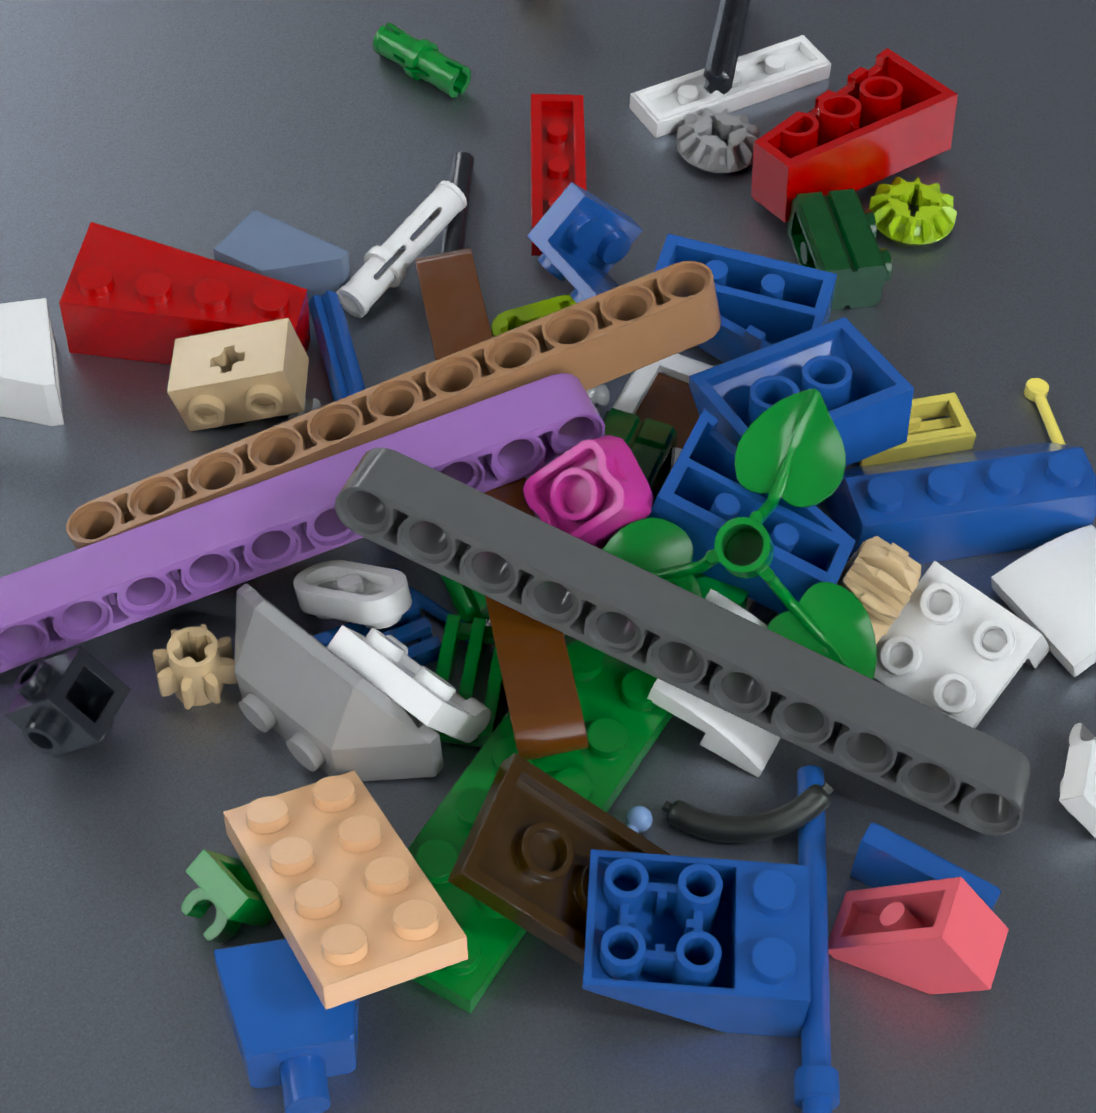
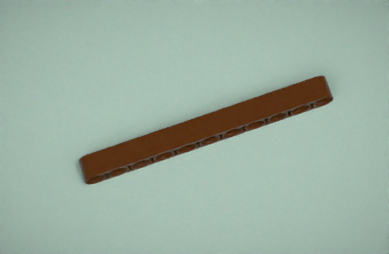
[415,247,589,761]

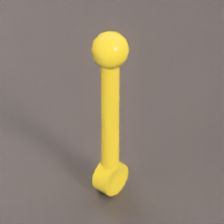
[1024,378,1066,445]

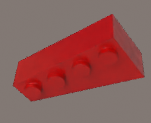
[751,48,958,223]
[59,222,311,365]

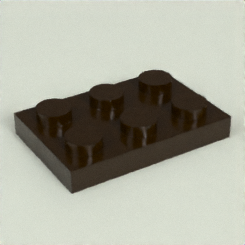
[447,753,671,967]

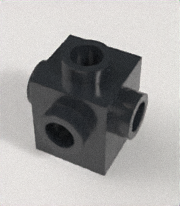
[4,647,131,757]

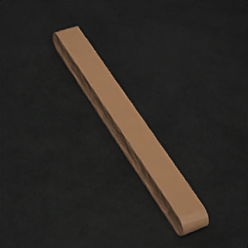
[66,261,721,550]

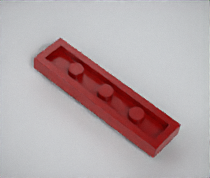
[530,94,587,256]

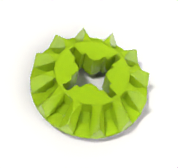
[869,176,957,245]

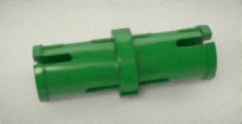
[372,22,471,98]

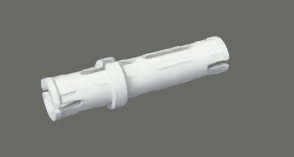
[336,180,467,318]

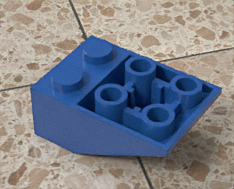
[582,849,811,1038]

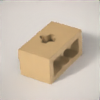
[167,318,309,432]

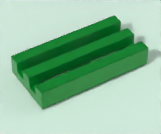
[432,614,503,747]

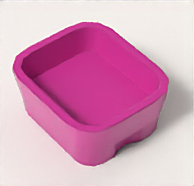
[523,435,654,549]

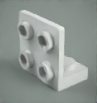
[874,560,1050,728]

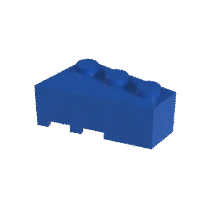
[654,234,837,363]
[647,408,855,614]

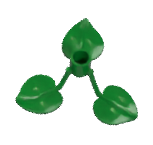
[603,389,877,680]

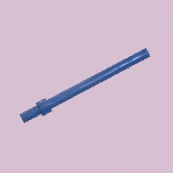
[794,765,840,1113]

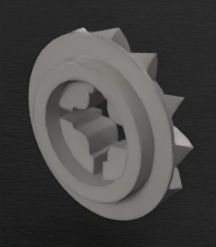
[676,108,760,173]

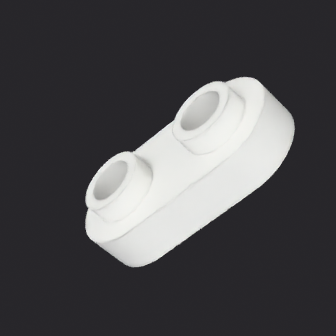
[293,560,412,629]

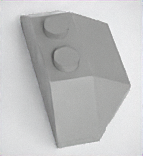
[234,583,444,782]

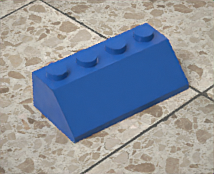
[825,442,1096,564]

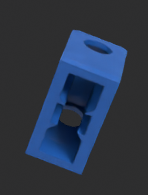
[214,939,359,1113]

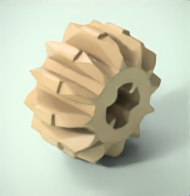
[837,536,921,644]

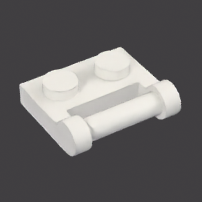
[326,625,491,743]

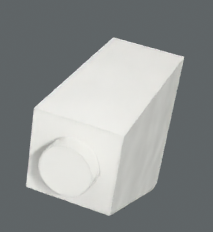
[0,298,64,426]

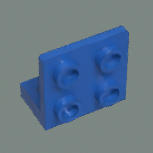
[527,182,643,303]

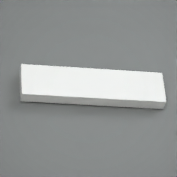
[629,35,832,138]

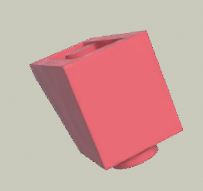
[828,877,1009,995]

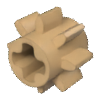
[153,624,237,710]

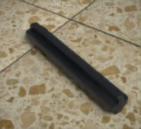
[703,0,750,95]

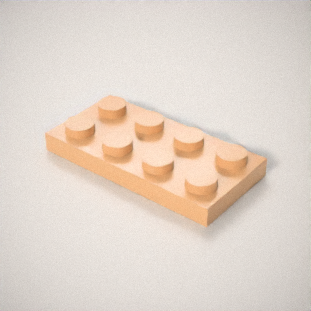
[223,770,468,1010]

